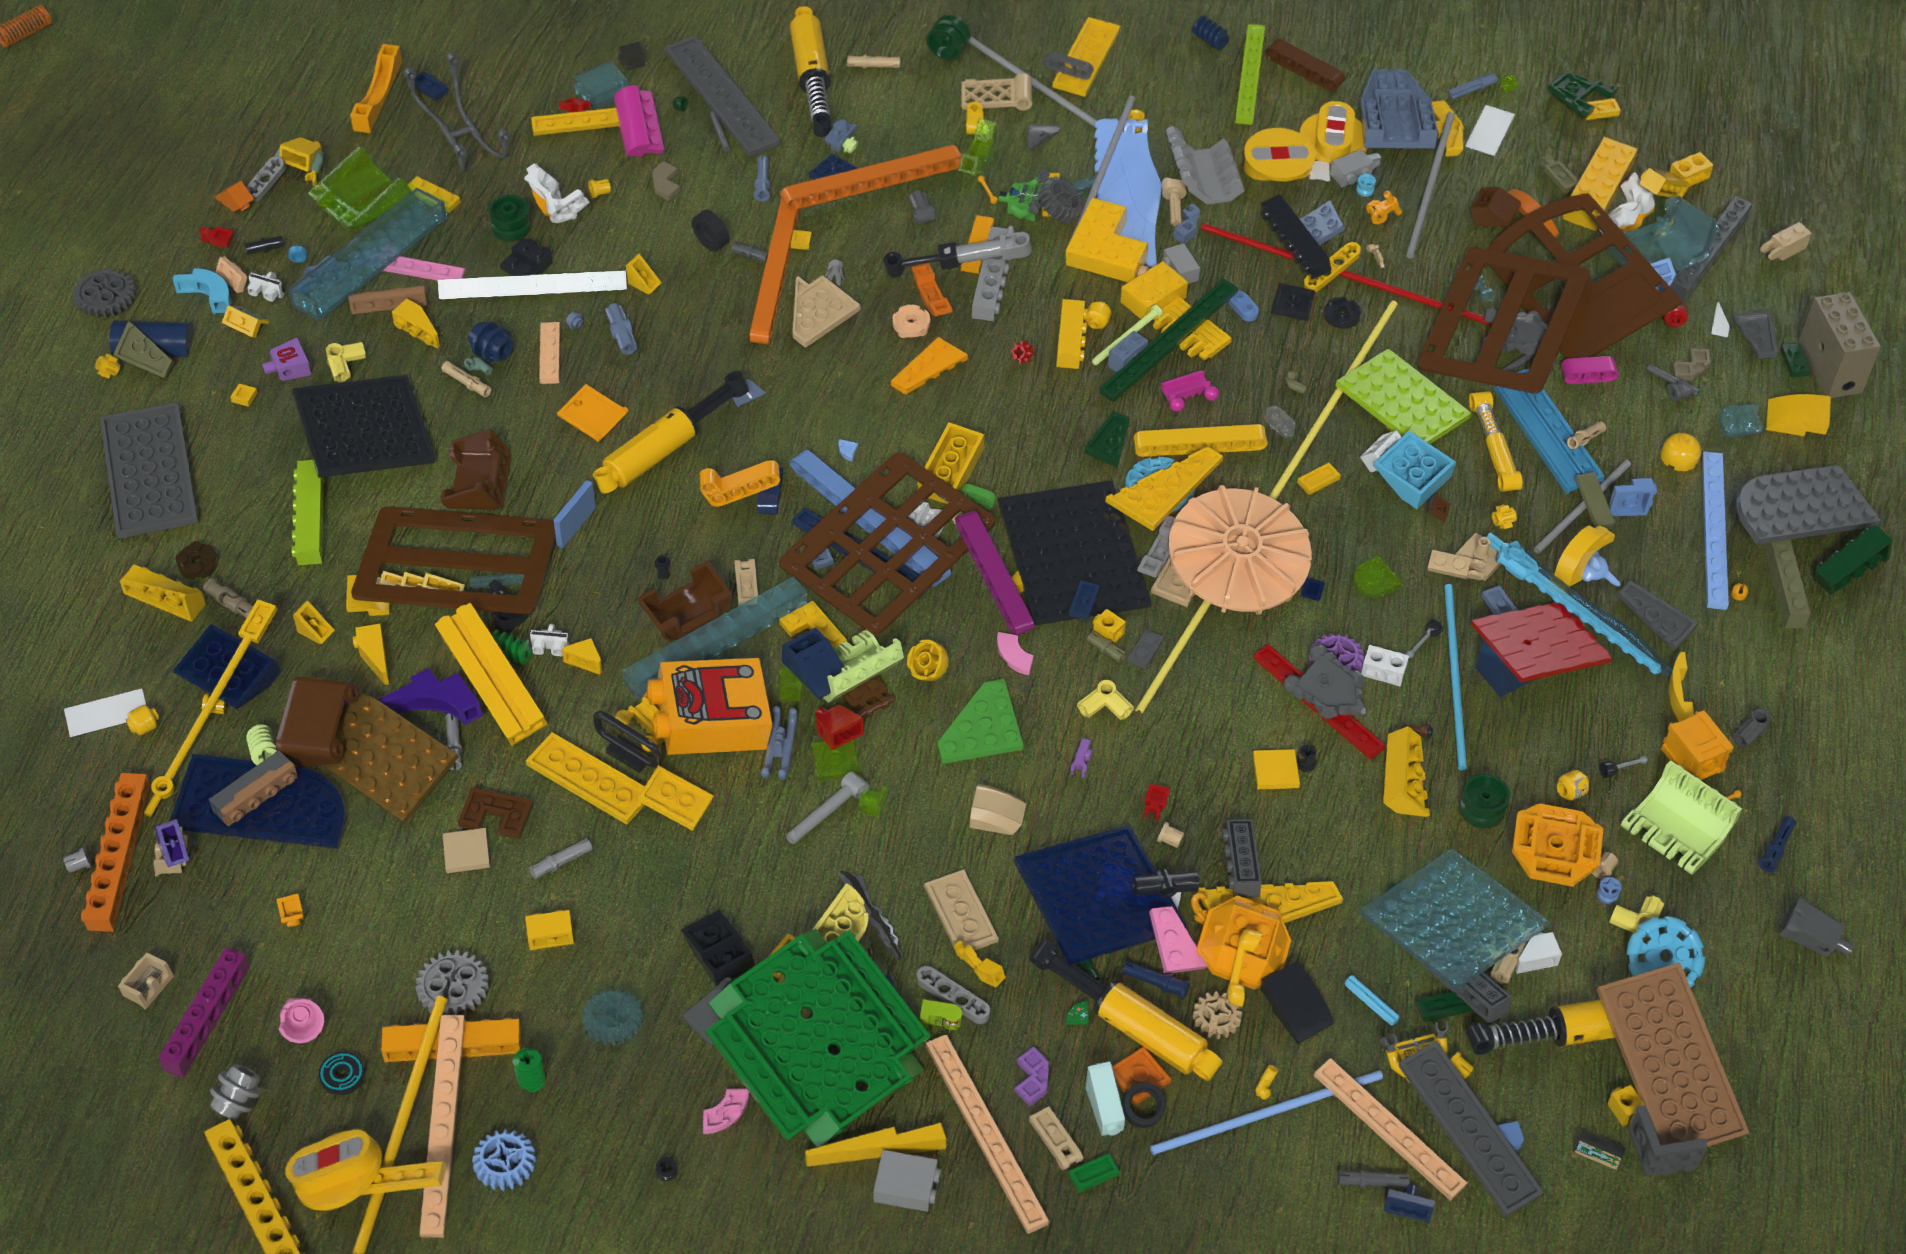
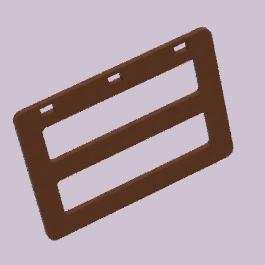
[1417,247,1590,394]
[351,507,556,614]

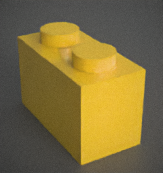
[525,910,574,950]

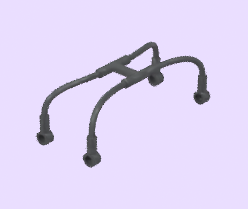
[403,53,510,173]

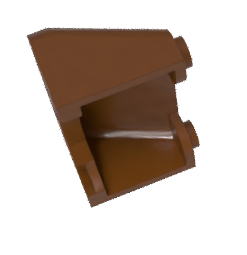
[441,429,511,510]
[276,676,360,767]

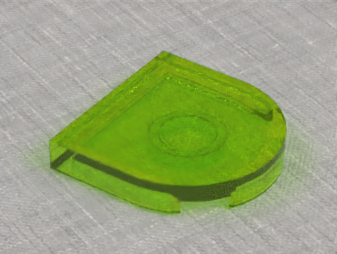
[1353,556,1402,597]

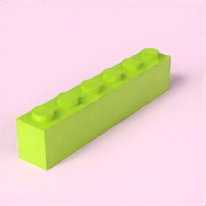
[291,460,324,565]

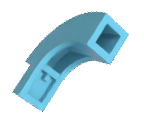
[173,269,232,313]

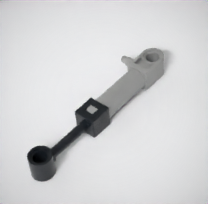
[883,226,1032,278]

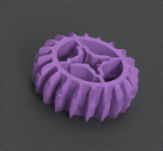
[1309,633,1365,673]

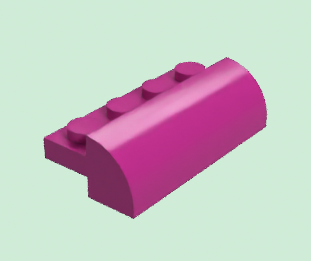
[614,86,664,157]

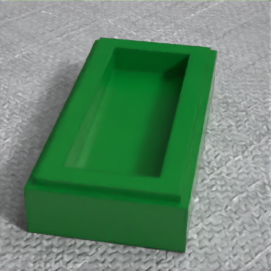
[1068,1153,1120,1193]

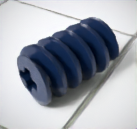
[1192,15,1229,50]

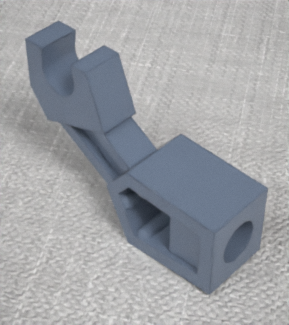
[1173,203,1200,244]

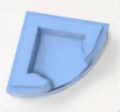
[839,439,858,462]

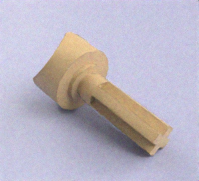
[1162,177,1187,227]

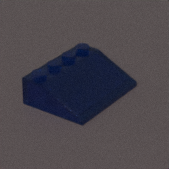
[172,624,281,710]

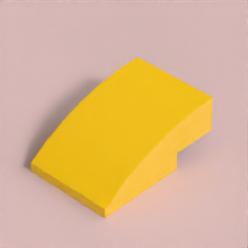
[1766,394,1831,436]

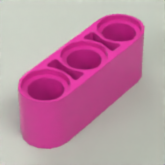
[1561,356,1619,384]

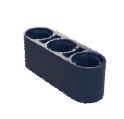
[757,467,783,515]

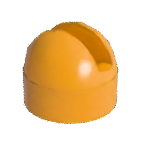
[1731,583,1748,601]

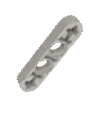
[917,966,990,1024]

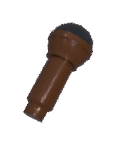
[1401,724,1433,739]

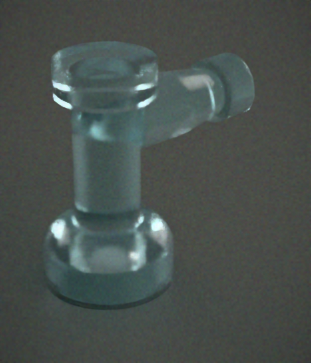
[1474,275,1495,302]

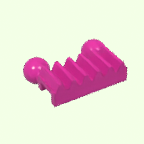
[1161,370,1219,412]

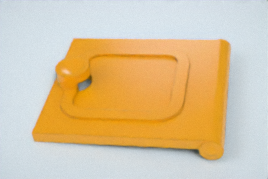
[557,384,629,442]

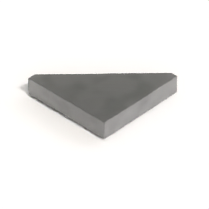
[1027,124,1060,152]

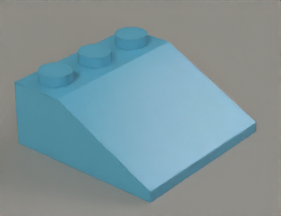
[1373,431,1456,509]

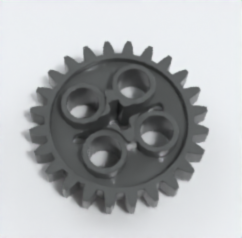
[72,268,136,318]

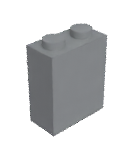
[873,1150,941,1212]

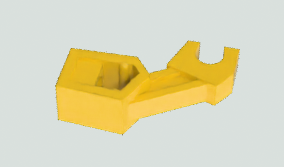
[954,940,1006,988]

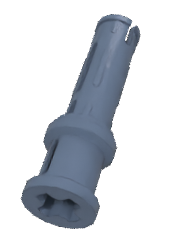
[754,155,770,202]

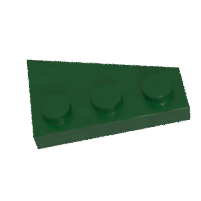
[1084,411,1130,468]

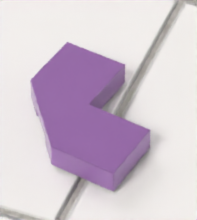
[1015,1047,1049,1106]

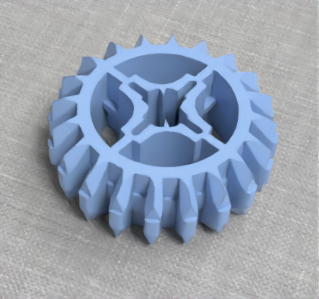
[472,1129,536,1191]

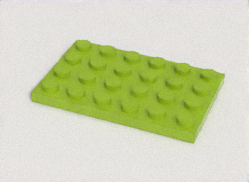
[1335,348,1472,444]

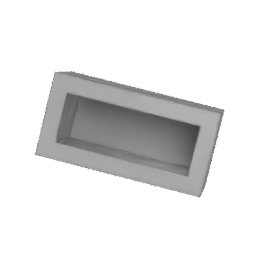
[1162,243,1200,284]

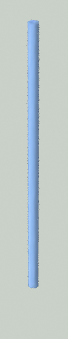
[1150,1070,1383,1155]

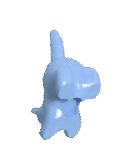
[1582,549,1620,586]

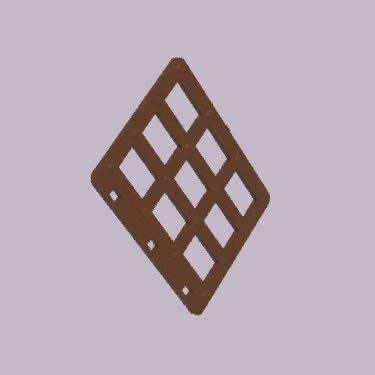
[779,452,995,635]

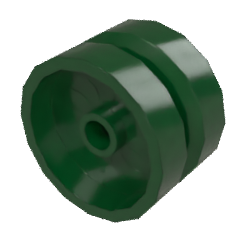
[926,15,970,60]
[488,195,532,242]
[1459,774,1510,829]

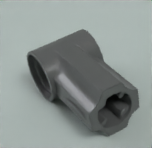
[909,190,935,224]
[1733,709,1771,748]

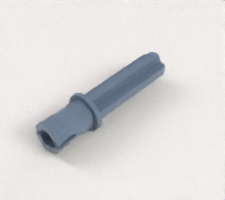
[1448,73,1497,99]

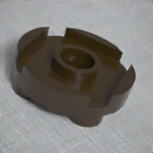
[175,541,218,580]

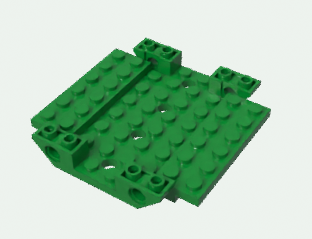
[705,929,931,1148]

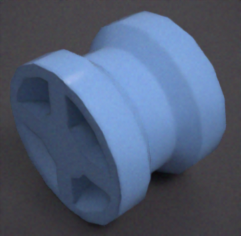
[1597,877,1622,904]

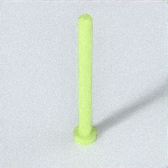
[1092,305,1163,365]

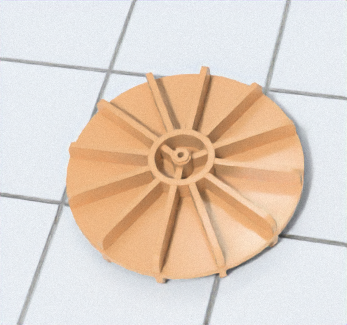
[1168,485,1312,615]

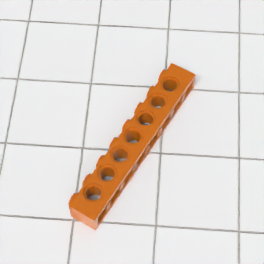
[81,773,150,932]

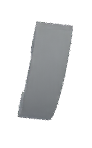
[1137,515,1175,578]

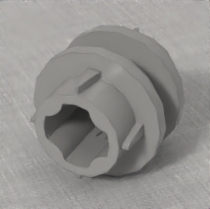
[210,1064,261,1119]

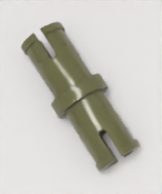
[1087,631,1127,663]

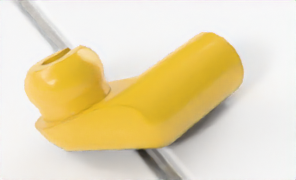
[1255,1065,1278,1100]

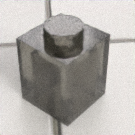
[617,42,646,71]

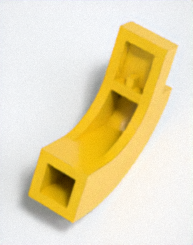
[1554,525,1615,587]

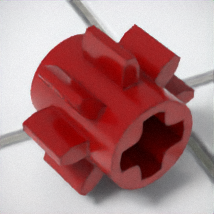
[1010,340,1035,364]

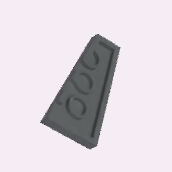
[1618,580,1698,652]

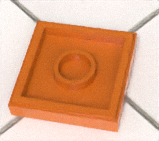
[1112,1046,1171,1106]

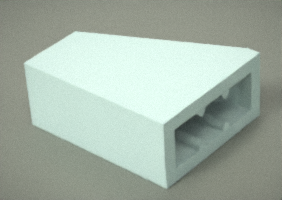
[1086,1061,1125,1136]

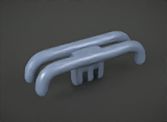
[761,706,797,780]

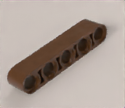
[1265,39,1345,92]

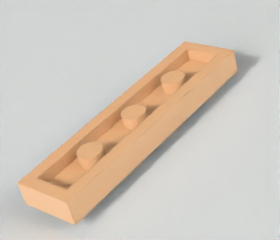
[540,322,560,384]

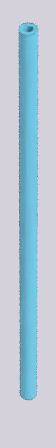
[1444,584,1467,770]

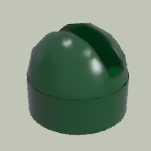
[672,96,687,111]

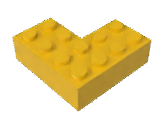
[1065,198,1148,282]

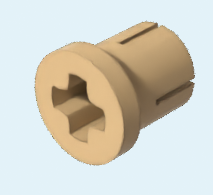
[1157,822,1184,848]
[1592,852,1618,880]

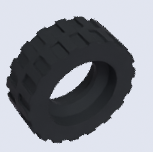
[691,209,729,252]

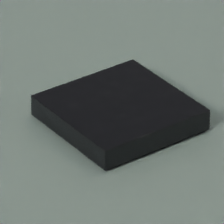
[1271,283,1315,321]

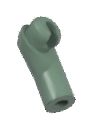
[464,357,493,375]

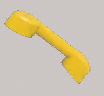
[1227,929,1262,1007]

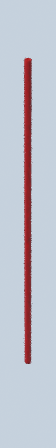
[1201,223,1492,326]

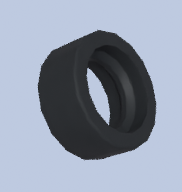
[1121,1082,1166,1128]

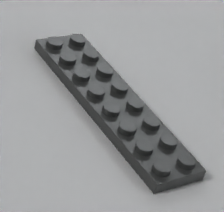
[1398,1041,1544,1218]

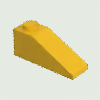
[353,624,389,685]

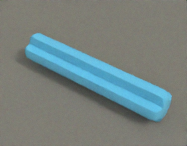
[1345,975,1400,1026]

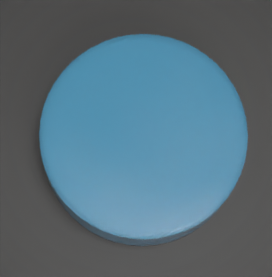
[288,246,307,263]

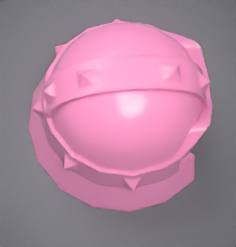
[279,998,324,1043]

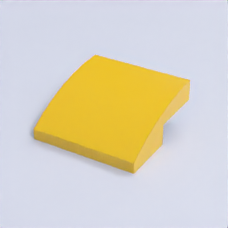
[346,575,390,616]

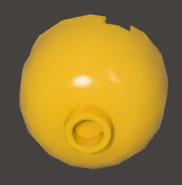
[1661,433,1701,471]
[907,640,949,681]

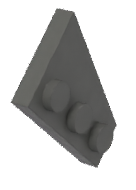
[1732,311,1778,359]

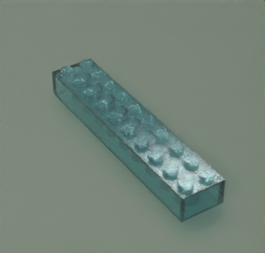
[288,188,447,321]

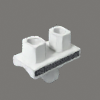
[247,272,284,302]
[530,624,569,657]

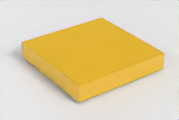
[1253,749,1300,789]

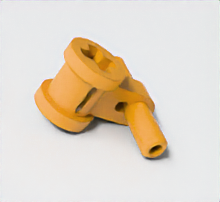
[1366,191,1402,224]

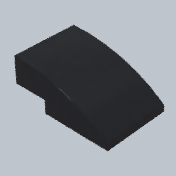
[681,910,755,986]
[1260,961,1334,1044]

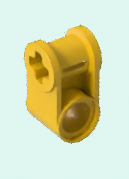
[966,102,985,135]

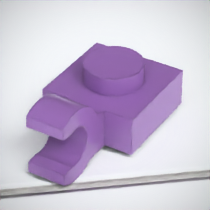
[1070,738,1093,778]

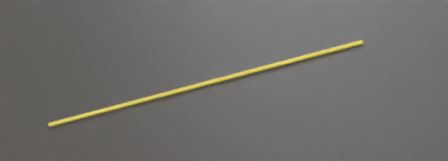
[1135,301,1398,714]

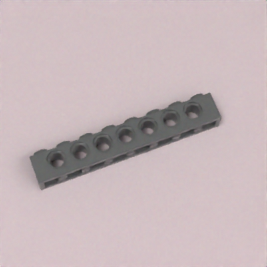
[1670,196,1752,303]

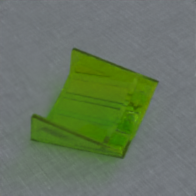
[307,145,416,231]

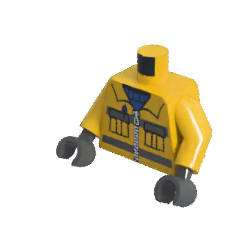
[1380,1021,1449,1083]

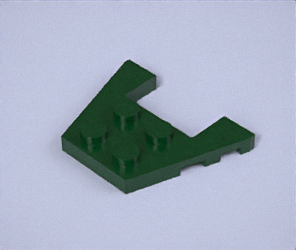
[1548,71,1619,118]

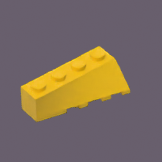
[120,564,206,622]
[1383,726,1430,817]

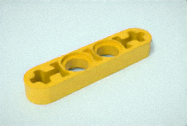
[1304,242,1361,293]

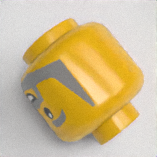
[1557,770,1589,801]

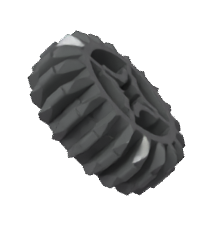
[1037,176,1084,224]

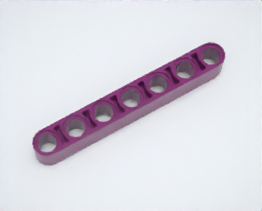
[955,510,1034,635]

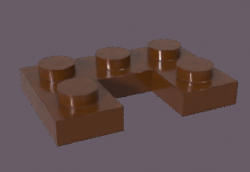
[458,787,533,839]

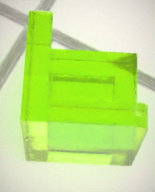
[777,668,802,701]
[859,786,888,818]

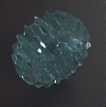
[582,987,643,1046]

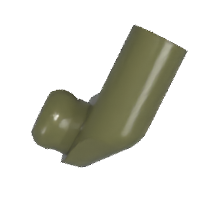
[1285,370,1308,394]

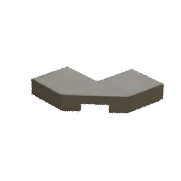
[652,161,680,201]
[1672,348,1711,381]

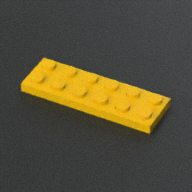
[1053,17,1121,97]
[526,732,645,825]

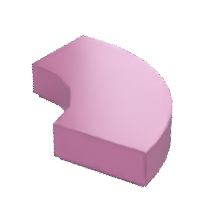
[997,632,1034,675]
[703,1089,750,1134]

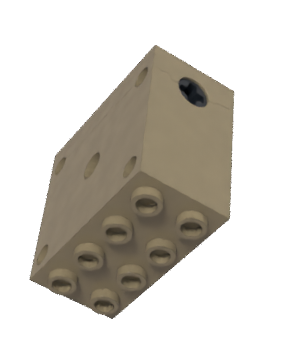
[1798,292,1881,398]

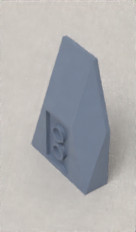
[1360,69,1438,148]

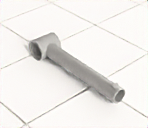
[786,771,869,845]

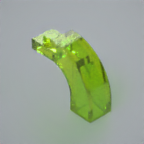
[958,118,997,176]

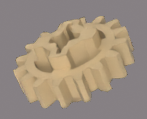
[1193,991,1242,1039]

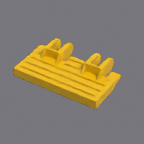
[1153,296,1231,360]

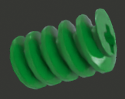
[492,629,533,666]
[513,1048,546,1093]

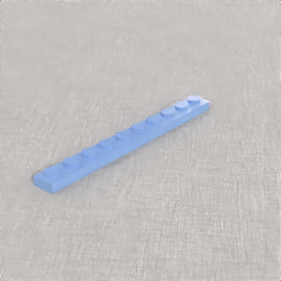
[1702,451,1729,610]

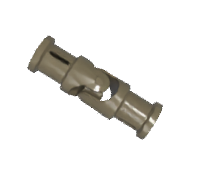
[203,578,253,618]

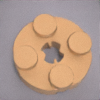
[893,305,930,338]

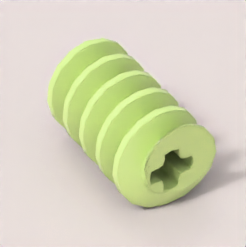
[246,724,277,765]

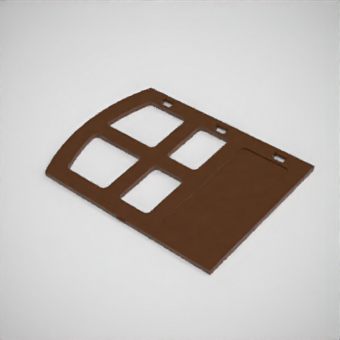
[1487,193,1683,359]

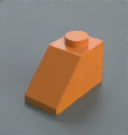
[215,181,254,212]

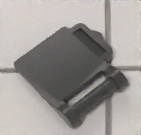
[683,977,733,1046]

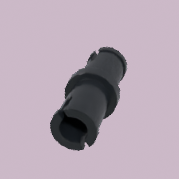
[245,235,284,255]

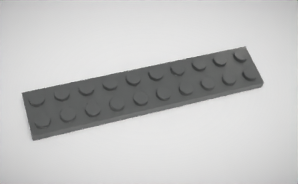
[665,35,781,157]

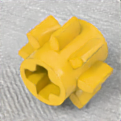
[95,353,120,379]
[1492,504,1517,529]

